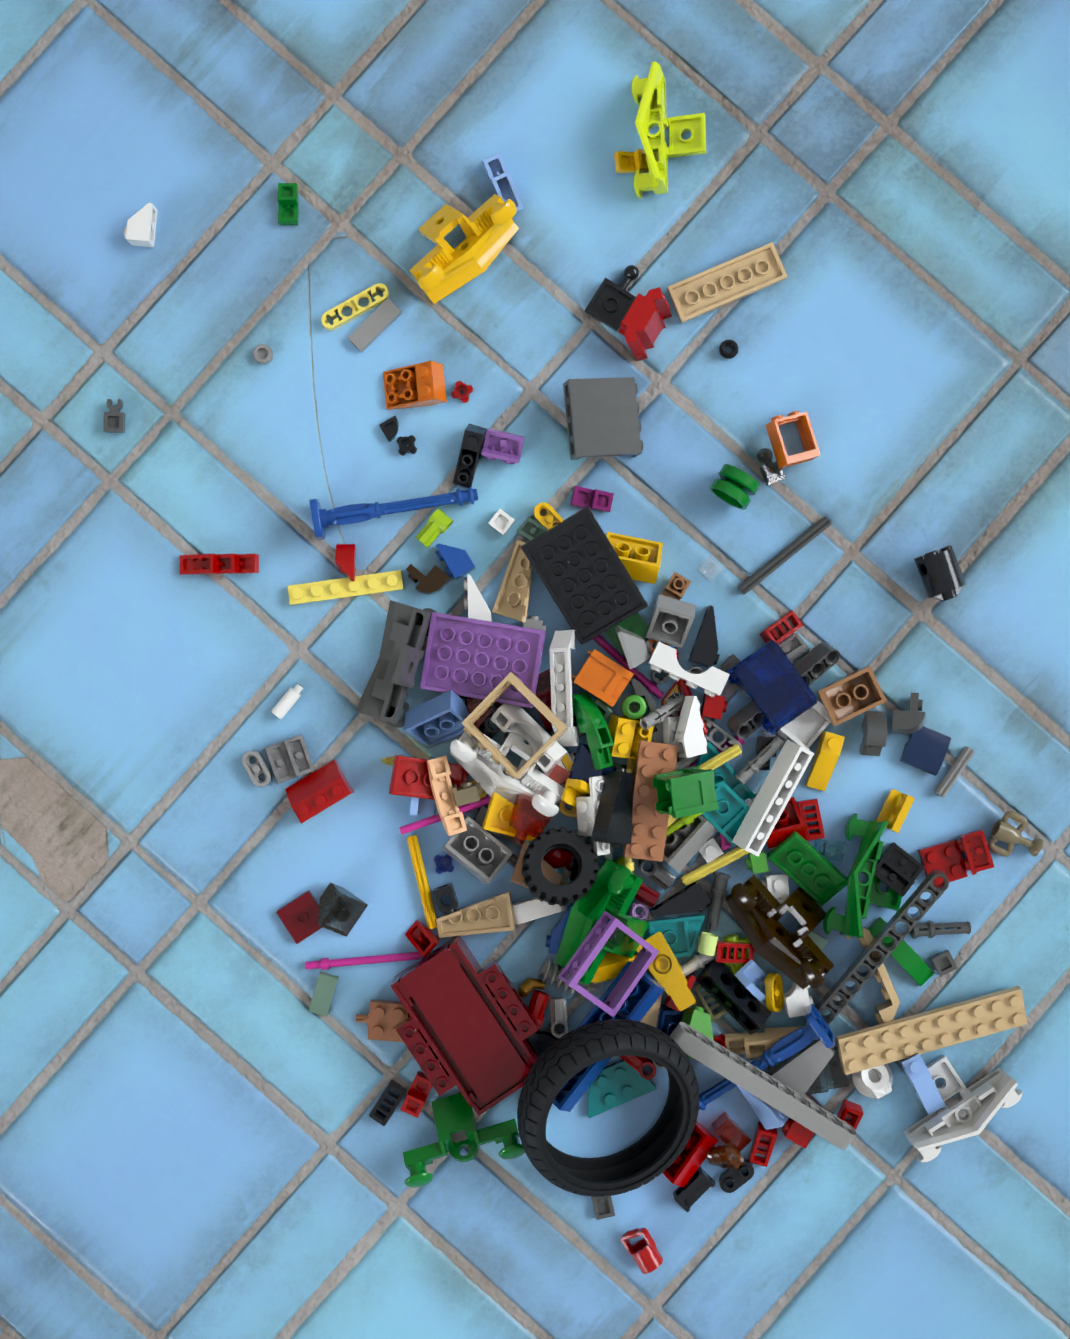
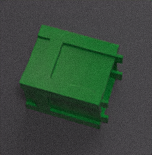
[652,766,719,818]

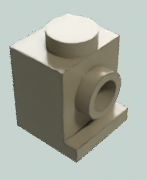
[452,781,483,807]

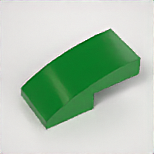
[277,183,299,225]

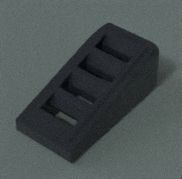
[369,1079,407,1126]

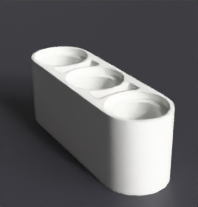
[512,896,567,925]

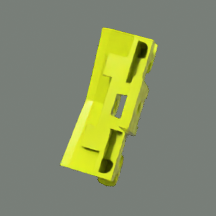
[631,61,706,199]

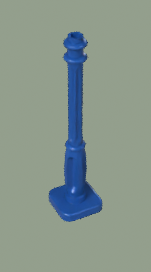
[309,487,478,540]
[699,1004,835,1111]

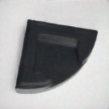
[379,416,399,442]

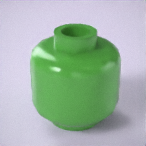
[621,694,647,720]

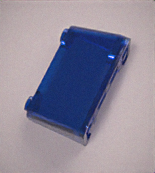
[726,640,817,735]

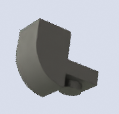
[892,693,926,734]
[860,711,887,756]

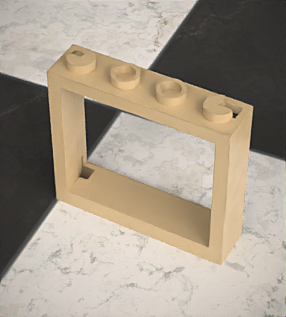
[462,672,569,779]

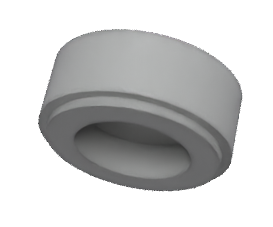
[253,344,273,365]

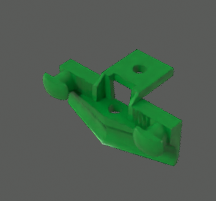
[823,813,902,938]
[555,859,650,985]

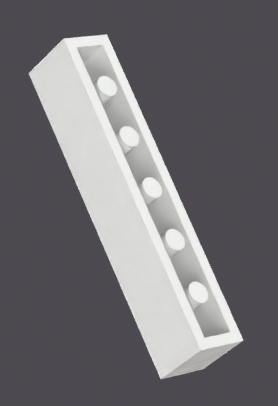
[732,739,814,856]

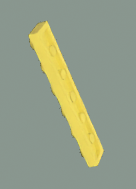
[287,570,404,605]

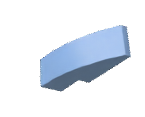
[482,153,523,211]

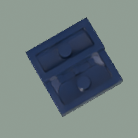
[900,726,951,776]

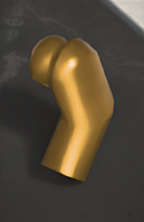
[518,978,546,997]

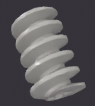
[536,958,579,997]

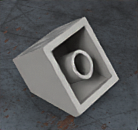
[646,594,696,648]

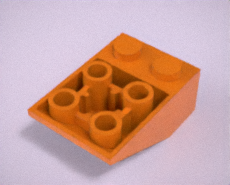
[383,361,447,410]

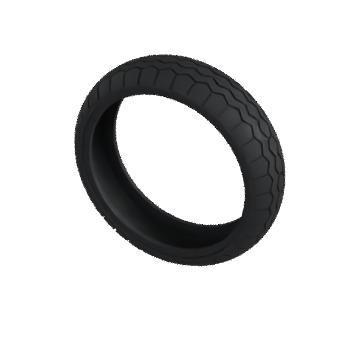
[517,1019,699,1197]

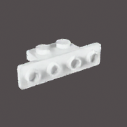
[576,776,610,856]

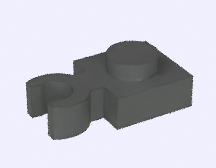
[103,399,125,433]

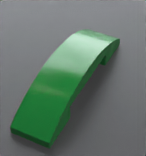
[868,917,934,987]

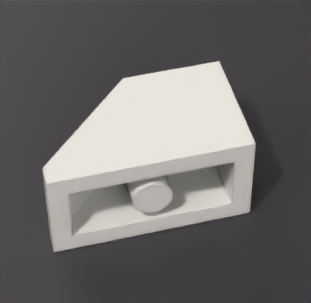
[124,203,158,247]

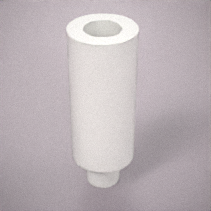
[271,683,303,719]

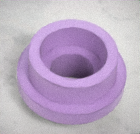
[630,901,649,919]

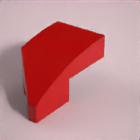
[335,544,356,581]

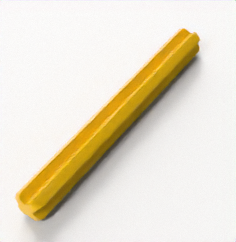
[407,835,437,929]

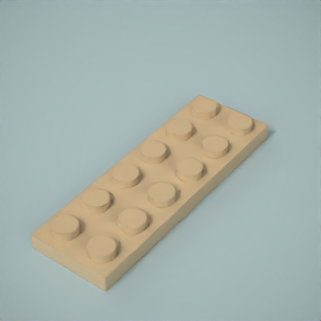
[667,242,788,323]

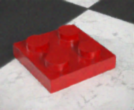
[918,839,968,885]

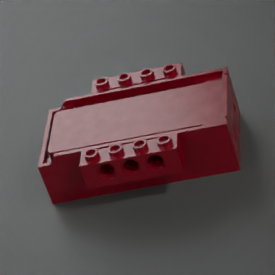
[390,936,539,1116]

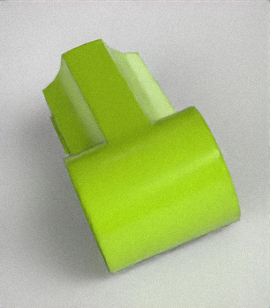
[416,508,453,548]

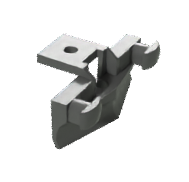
[355,600,437,728]

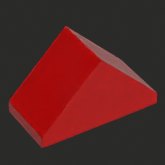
[405,920,440,958]

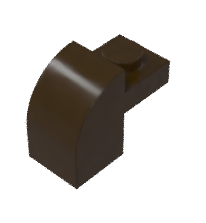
[406,564,451,594]

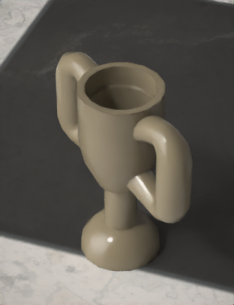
[988,811,1043,857]

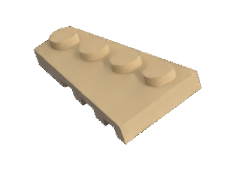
[492,540,533,623]
[436,891,515,938]

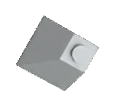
[615,626,652,669]

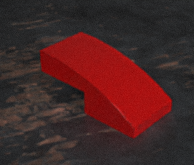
[400,1071,432,1118]

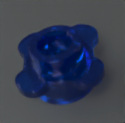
[434,854,454,874]

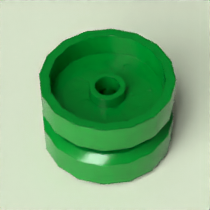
[709,464,760,510]

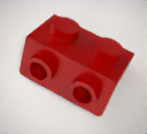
[957,829,994,875]

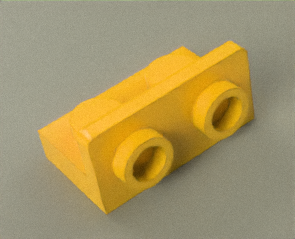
[876,789,915,833]

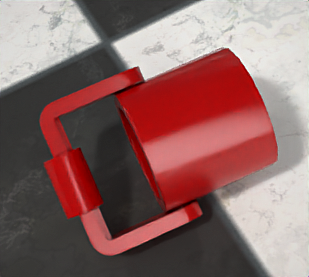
[621,1228,663,1274]

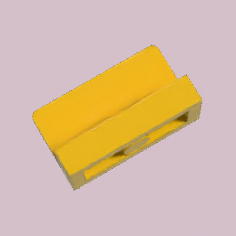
[561,778,590,809]

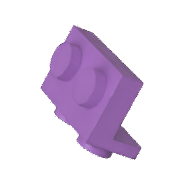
[481,428,525,464]

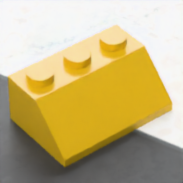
[606,532,663,584]

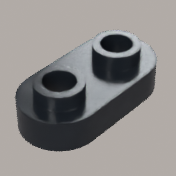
[719,1159,754,1193]

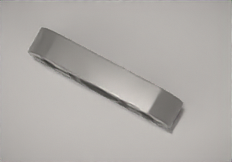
[702,716,743,758]

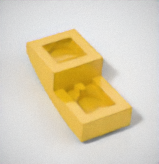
[614,149,649,173]

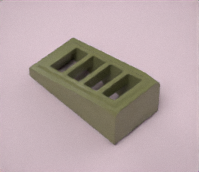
[693,984,728,1022]

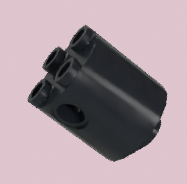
[914,545,966,601]

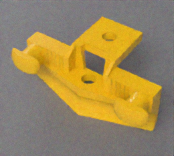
[409,194,519,304]

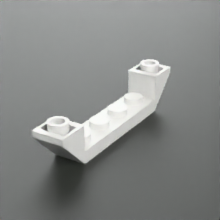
[549,630,579,747]

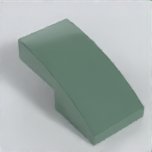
[309,971,339,1017]

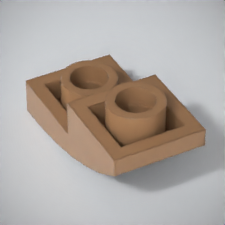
[661,572,691,600]

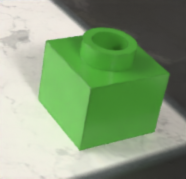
[745,850,769,874]

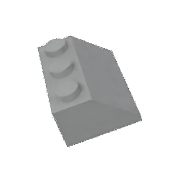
[663,815,717,873]
[442,816,513,885]

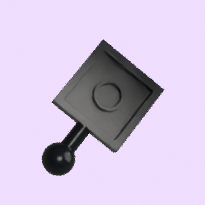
[585,265,639,332]

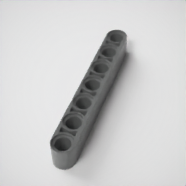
[727,642,840,739]

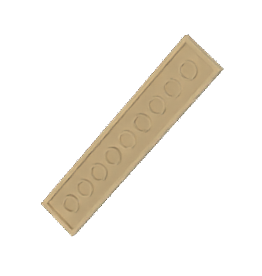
[836,986,1027,1075]

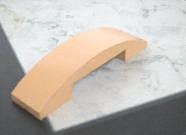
[427,755,467,836]

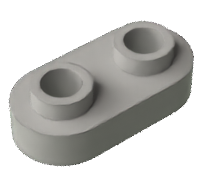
[242,751,272,787]

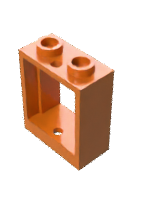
[765,411,821,469]

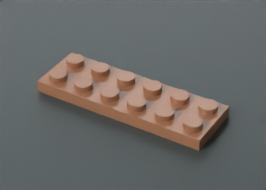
[623,740,679,862]

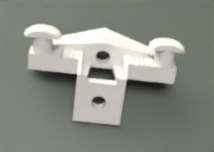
[450,731,564,817]
[903,1054,1023,1162]

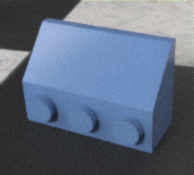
[404,690,469,749]

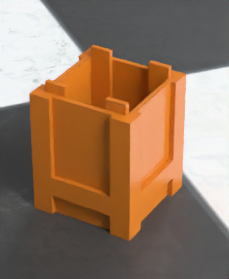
[572,649,634,707]

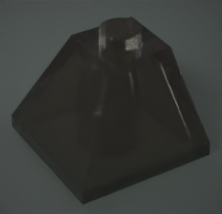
[318,882,368,937]

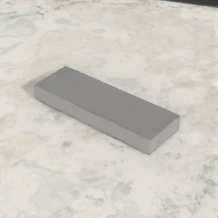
[348,298,402,353]

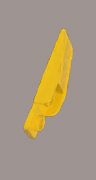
[636,931,696,1011]

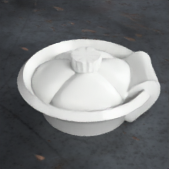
[852,1064,893,1100]

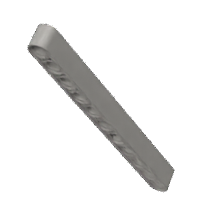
[669,1022,857,1150]

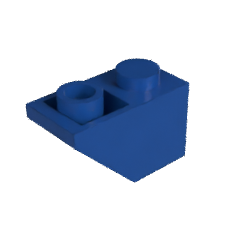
[435,544,476,580]

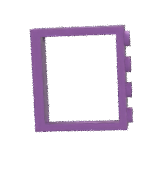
[558,911,659,1017]

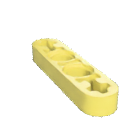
[321,283,389,331]

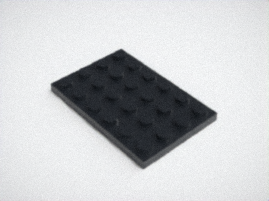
[521,506,648,645]

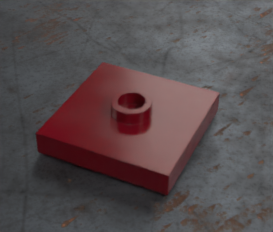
[276,891,330,944]

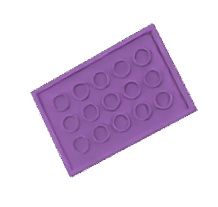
[420,612,546,708]

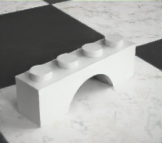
[648,642,730,698]
[490,703,567,773]
[783,982,814,1018]

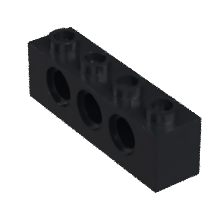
[696,960,771,1035]

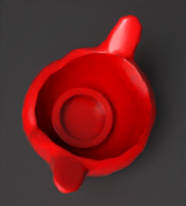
[543,849,572,871]

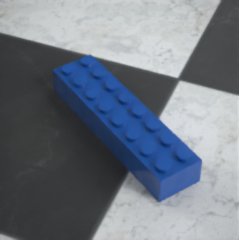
[553,961,665,1112]

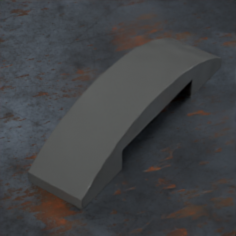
[630,678,663,743]

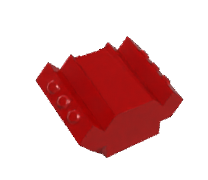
[618,287,672,361]

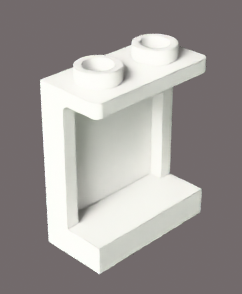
[775,692,832,750]

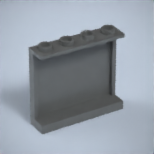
[563,377,643,460]

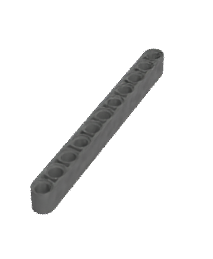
[804,870,949,1026]

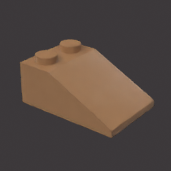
[817,666,887,726]

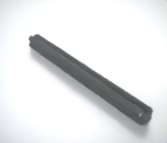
[738,517,831,595]

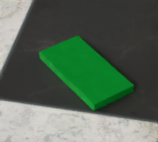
[767,831,848,906]

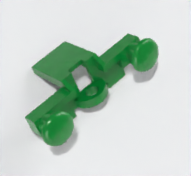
[403,1093,525,1188]

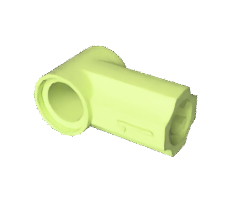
[697,930,719,956]

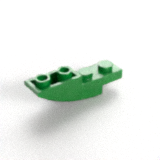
[572,692,614,770]

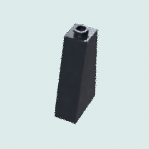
[591,768,634,844]

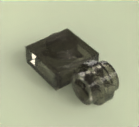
[757,448,786,486]

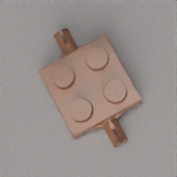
[356,1000,410,1042]

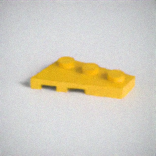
[482,791,543,841]

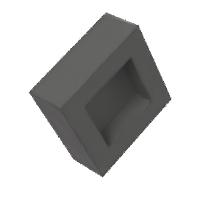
[930,950,957,977]

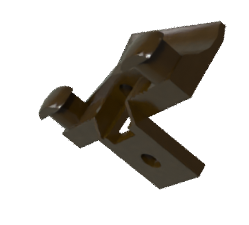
[725,874,834,990]

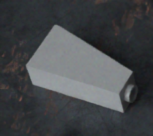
[767,1039,834,1096]

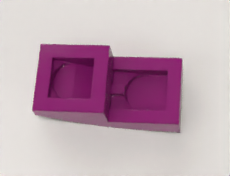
[570,486,614,512]

